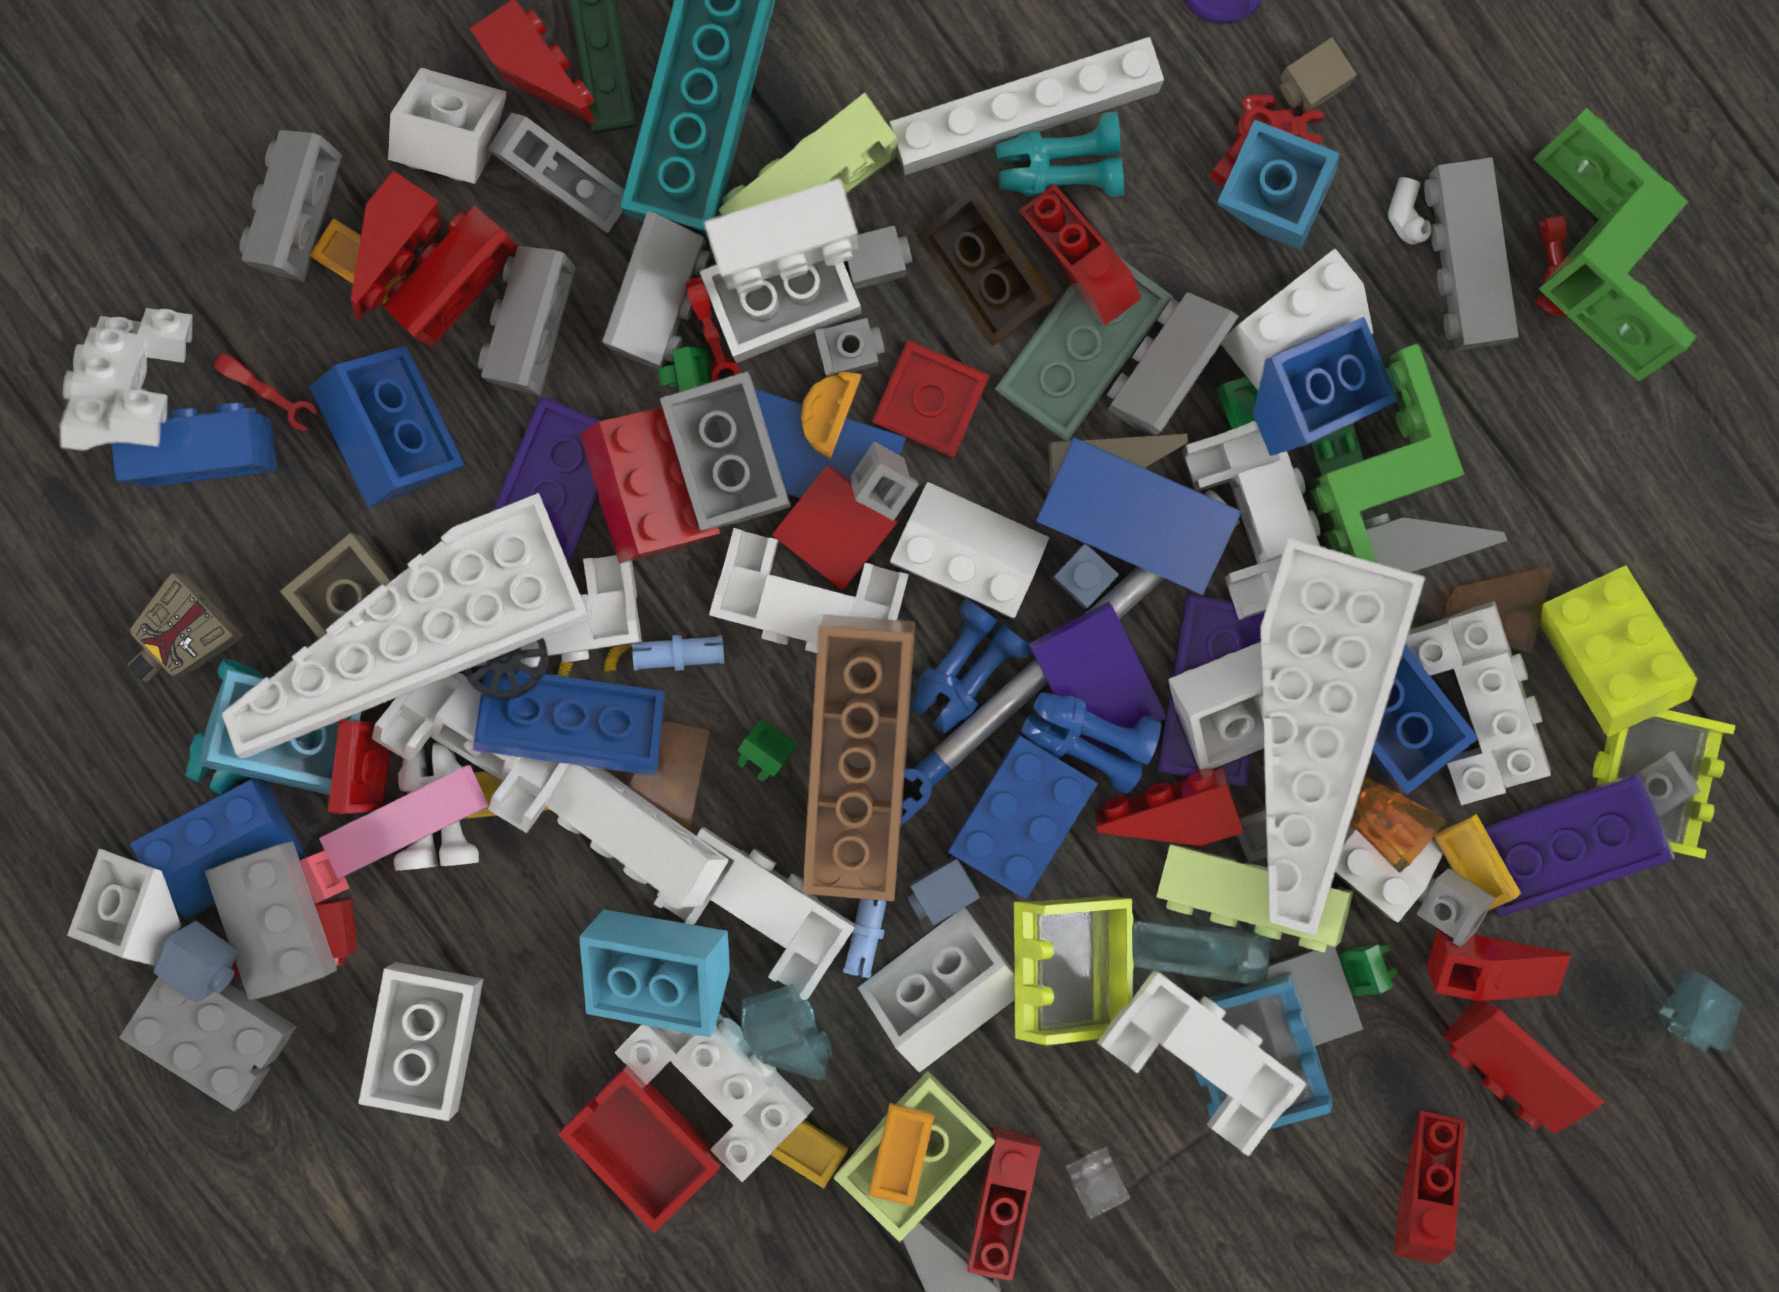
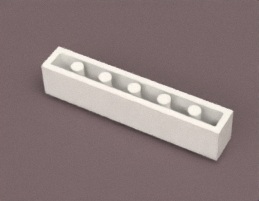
[890,37,1164,176]

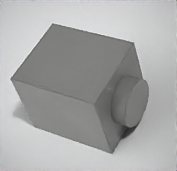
[847,225,912,290]

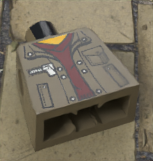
[128,573,245,683]

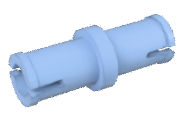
[632,635,724,671]
[843,899,887,978]

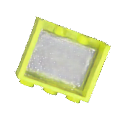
[1593,710,1735,859]
[1014,895,1134,1045]

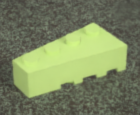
[718,93,897,216]
[1157,844,1354,952]

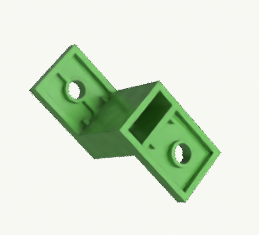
[1533,108,1696,381]
[1309,343,1464,564]

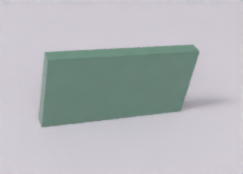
[994,257,1173,441]

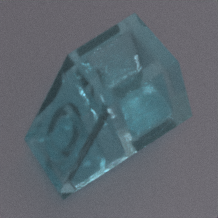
[1659,970,1742,1054]
[741,984,832,1081]

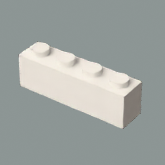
[546,764,729,909]

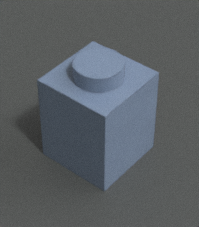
[1051,543,1119,609]
[907,856,980,926]
[153,921,239,1003]

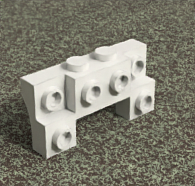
[60,308,192,450]
[1181,421,1320,620]
[709,528,909,653]
[470,555,642,668]
[1405,601,1551,805]
[372,672,570,833]
[654,827,855,1001]
[1097,970,1307,1156]
[615,1014,814,1182]

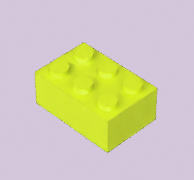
[1540,565,1697,737]

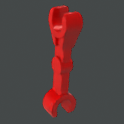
[685,278,741,382]
[214,353,320,432]

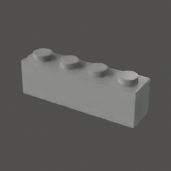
[1424,157,1519,351]

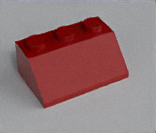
[383,205,518,348]
[1442,1000,1604,1134]

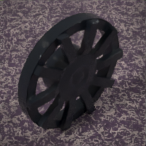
[463,638,548,700]

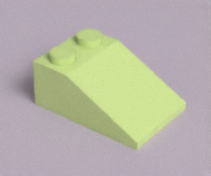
[834,1071,995,1242]

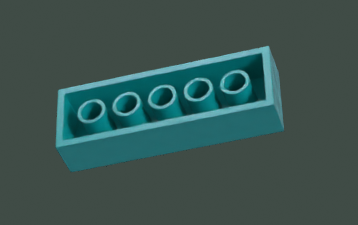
[620,0,776,239]

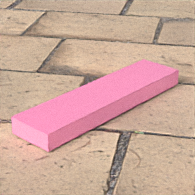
[319,765,489,879]

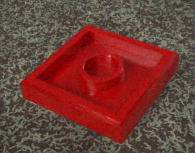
[872,340,990,459]
[772,463,899,591]
[328,720,391,814]

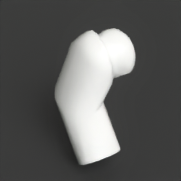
[1388,177,1432,245]

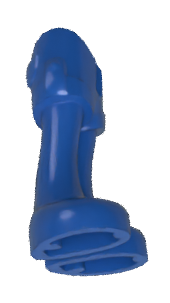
[909,598,1032,734]
[1021,692,1161,794]

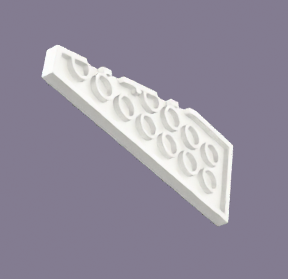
[222,493,590,759]
[1261,538,1425,936]

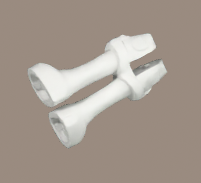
[394,742,479,871]

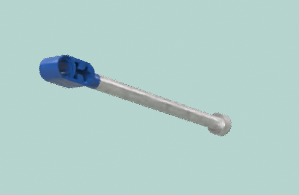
[901,490,1240,825]

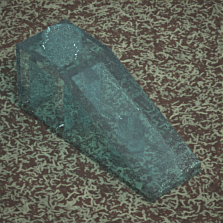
[1132,920,1270,983]

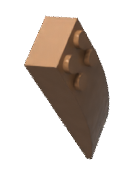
[803,614,915,901]

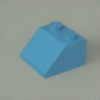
[1217,120,1339,250]

